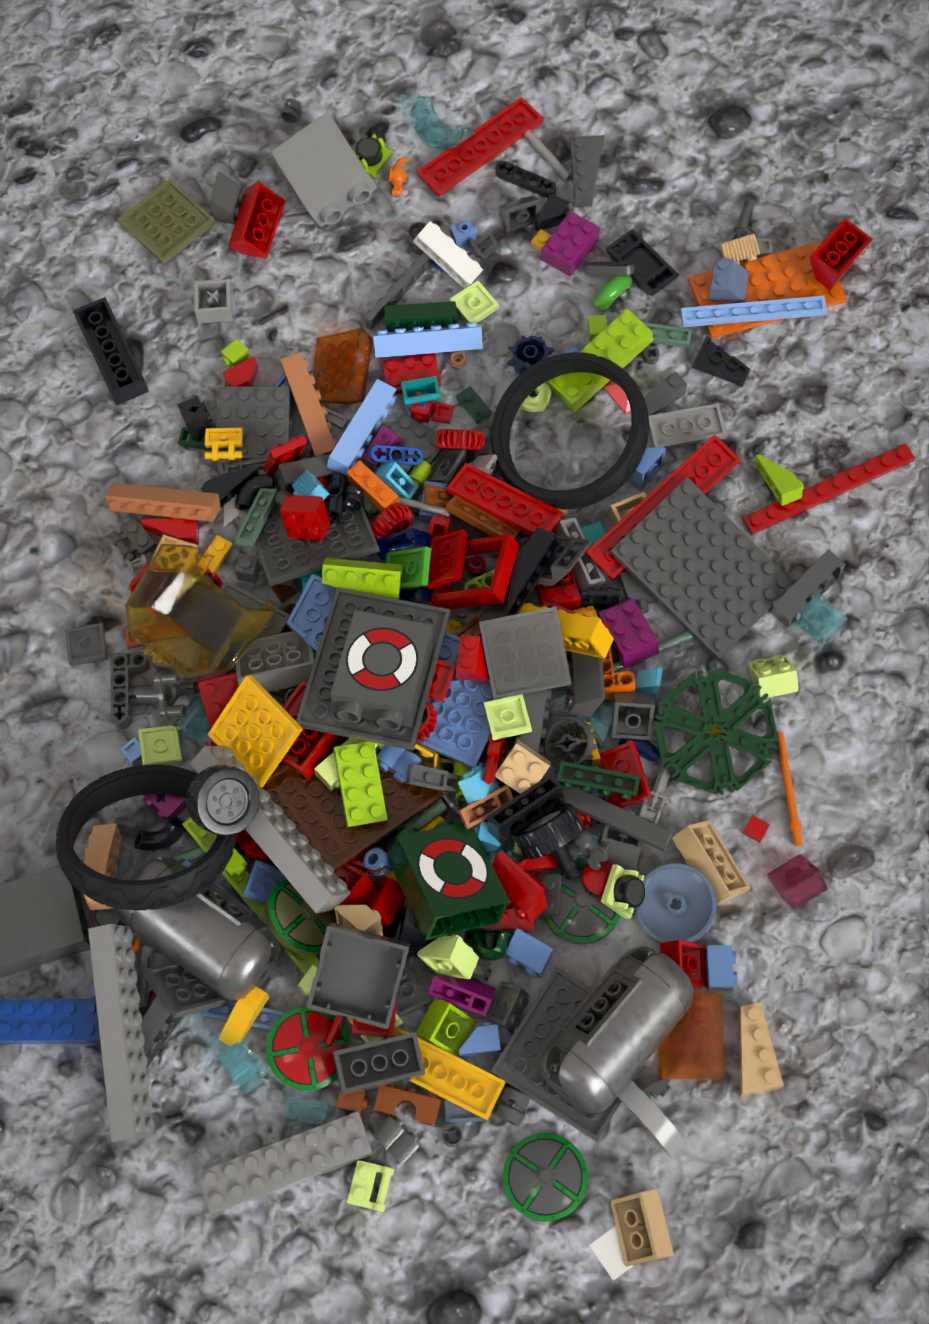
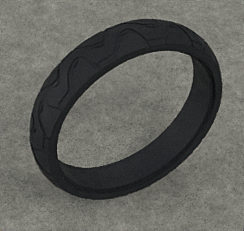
[491,352,649,510]
[56,764,237,911]

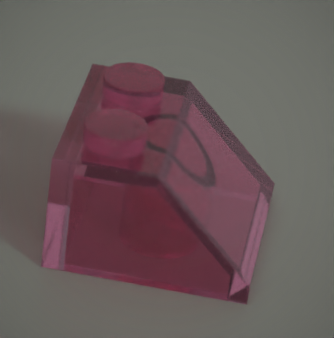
[767,854,828,910]

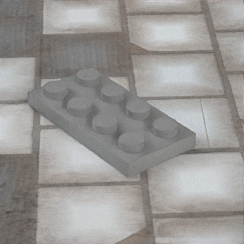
[649,403,727,449]

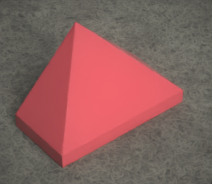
[604,381,631,414]

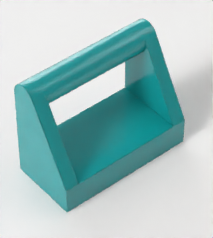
[401,376,441,405]

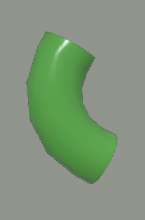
[592,275,632,311]

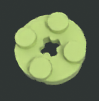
[520,383,551,412]

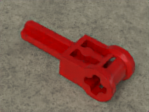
[482,733,507,784]

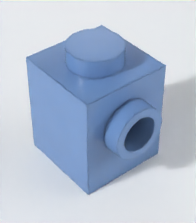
[450,219,478,248]

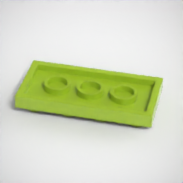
[333,742,388,827]

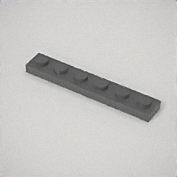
[364,251,434,330]

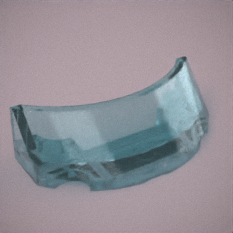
[411,95,475,149]

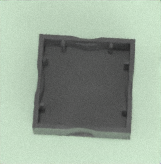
[306,922,410,1029]

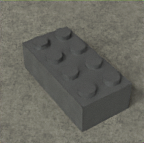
[333,1032,426,1096]

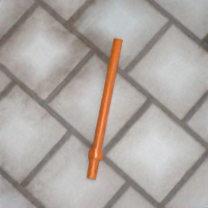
[777,732,803,847]

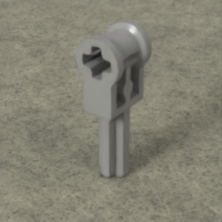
[639,768,671,824]

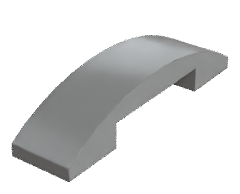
[618,1080,687,1158]

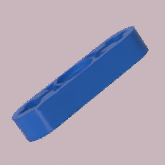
[369,445,423,465]

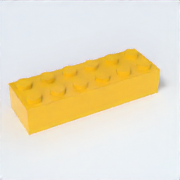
[518,603,614,659]

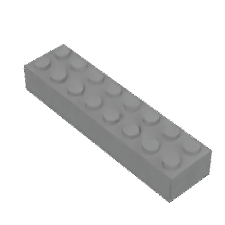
[198,1111,374,1216]

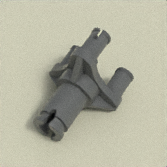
[128,671,199,720]

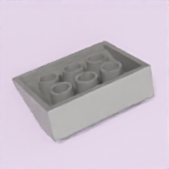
[234,631,315,692]

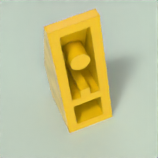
[218,986,270,1050]

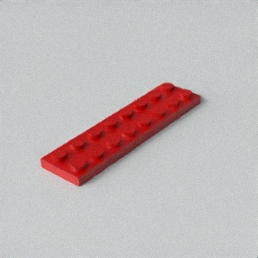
[417,97,544,197]

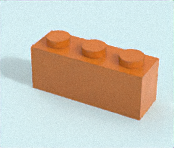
[346,461,400,512]

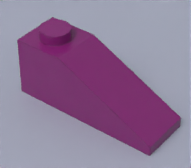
[428,975,496,1017]

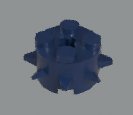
[507,335,554,375]

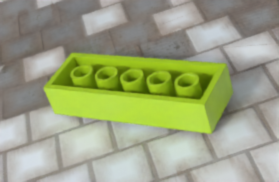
[548,308,653,413]

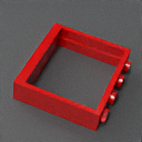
[431,534,519,610]

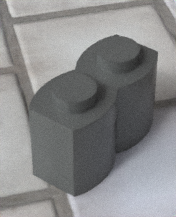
[372,1116,420,1165]

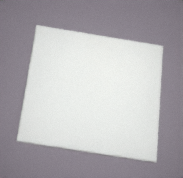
[589,1225,634,1280]

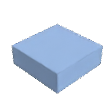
[119,737,141,765]

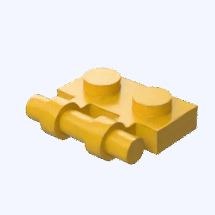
[205,428,243,461]

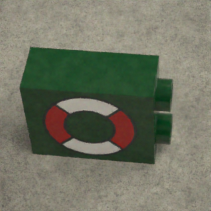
[388,820,509,940]

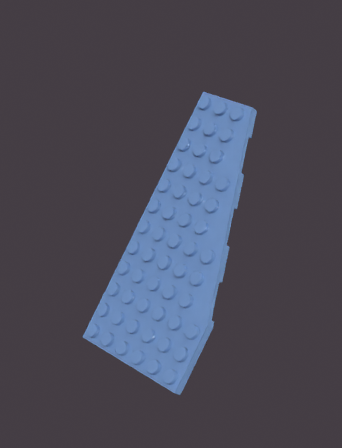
[286,574,497,768]

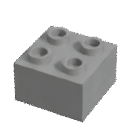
[194,279,233,323]

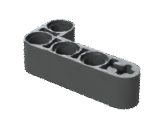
[110,651,150,729]

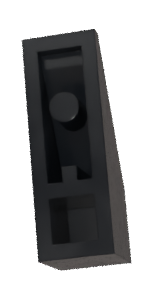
[201,466,259,508]

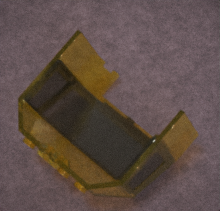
[125,544,275,678]

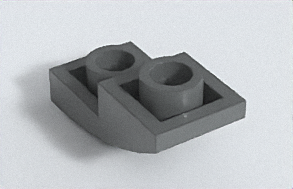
[643,1078,670,1099]

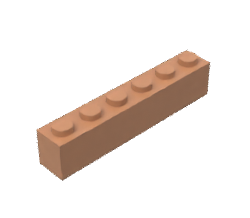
[281,352,338,457]
[106,483,221,522]

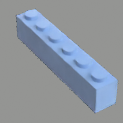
[374,322,483,358]
[327,379,397,477]

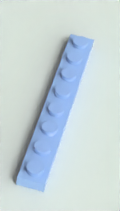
[681,296,827,327]

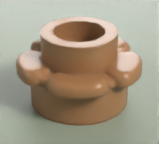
[449,351,467,369]

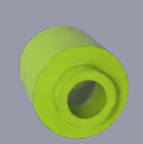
[408,460,432,488]

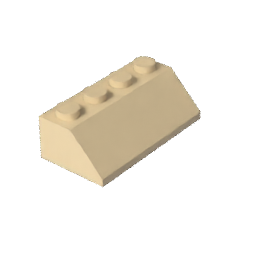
[672,820,751,906]

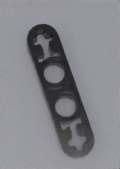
[495,161,556,198]

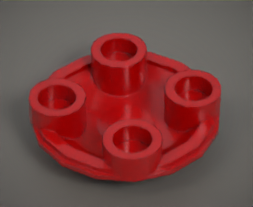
[582,861,613,897]

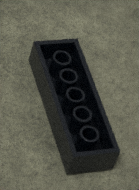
[73,297,149,406]

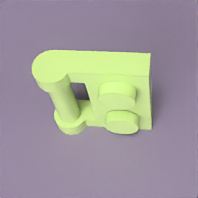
[347,1160,395,1212]

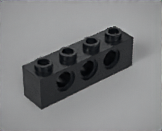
[487,775,564,844]

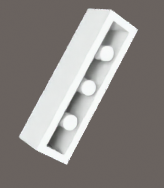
[413,221,483,289]

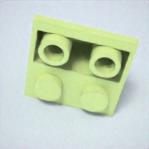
[748,655,799,698]

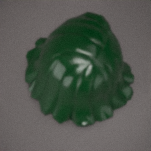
[468,929,514,961]

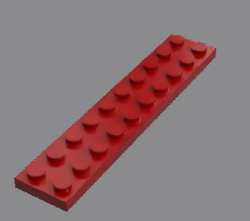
[585,435,741,581]

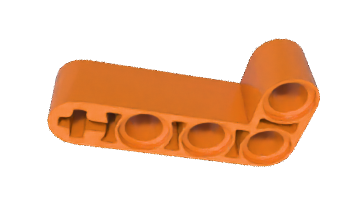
[602,647,636,700]

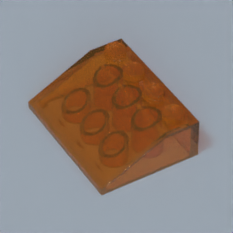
[312,328,373,405]
[658,993,724,1081]

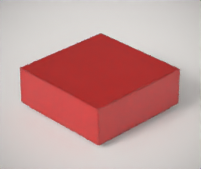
[432,402,454,424]
[743,815,770,843]

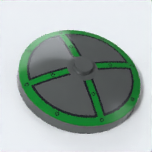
[543,863,620,944]
[503,1133,588,1222]

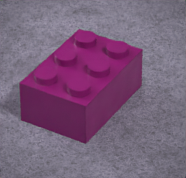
[541,211,600,277]
[599,598,659,668]

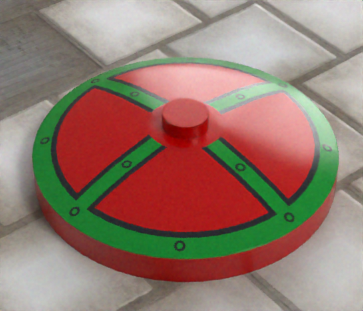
[266,1006,349,1091]

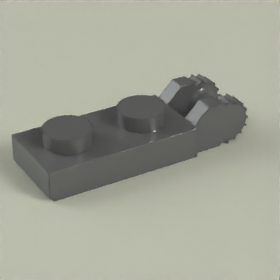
[406,764,461,793]

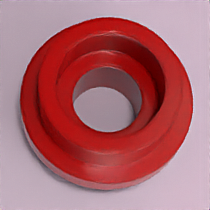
[467,555,486,574]

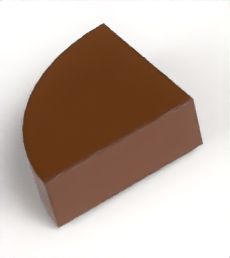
[271,584,297,603]

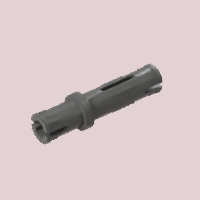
[732,199,756,240]

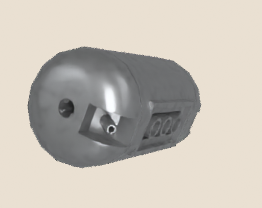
[117,857,281,1000]
[539,945,694,1113]

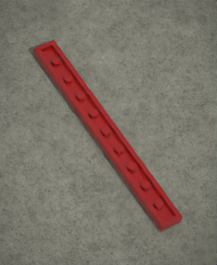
[743,443,915,536]

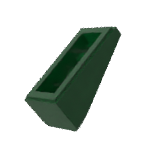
[178,427,212,451]

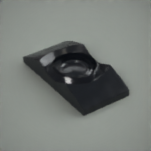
[606,229,679,296]

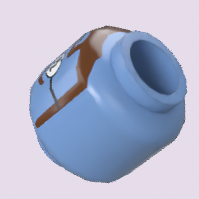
[363,848,392,877]

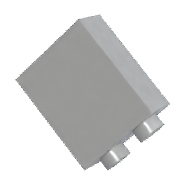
[271,111,378,228]

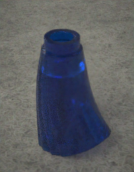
[618,738,660,762]

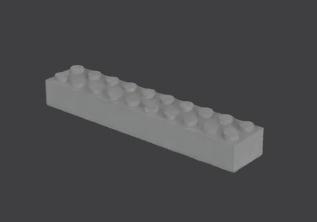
[190,746,351,913]
[88,924,155,1142]

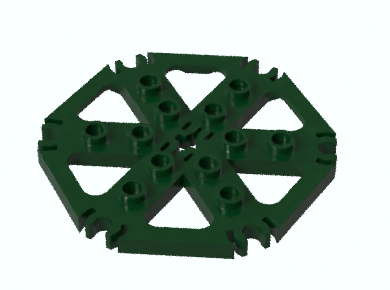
[653,668,779,795]

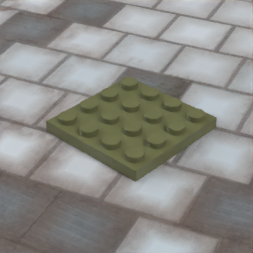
[118,178,216,265]

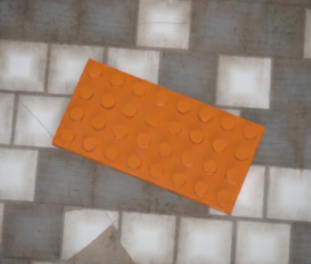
[688,241,847,339]

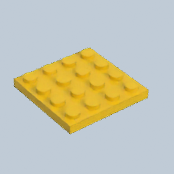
[207,675,303,788]

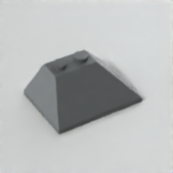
[515,531,591,586]

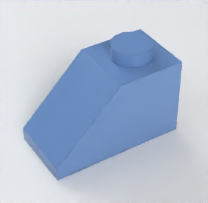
[459,1022,501,1057]

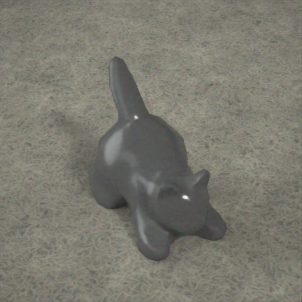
[566,829,609,870]

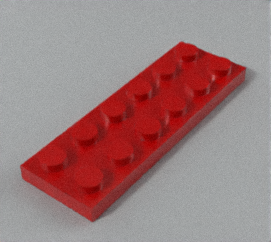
[446,463,563,536]

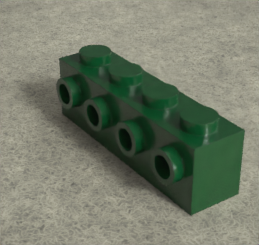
[384,301,457,332]
[557,761,640,799]

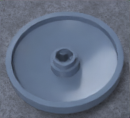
[636,863,717,943]

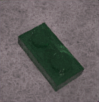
[456,386,492,424]

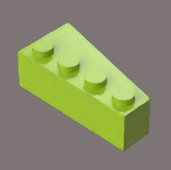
[322,558,402,599]

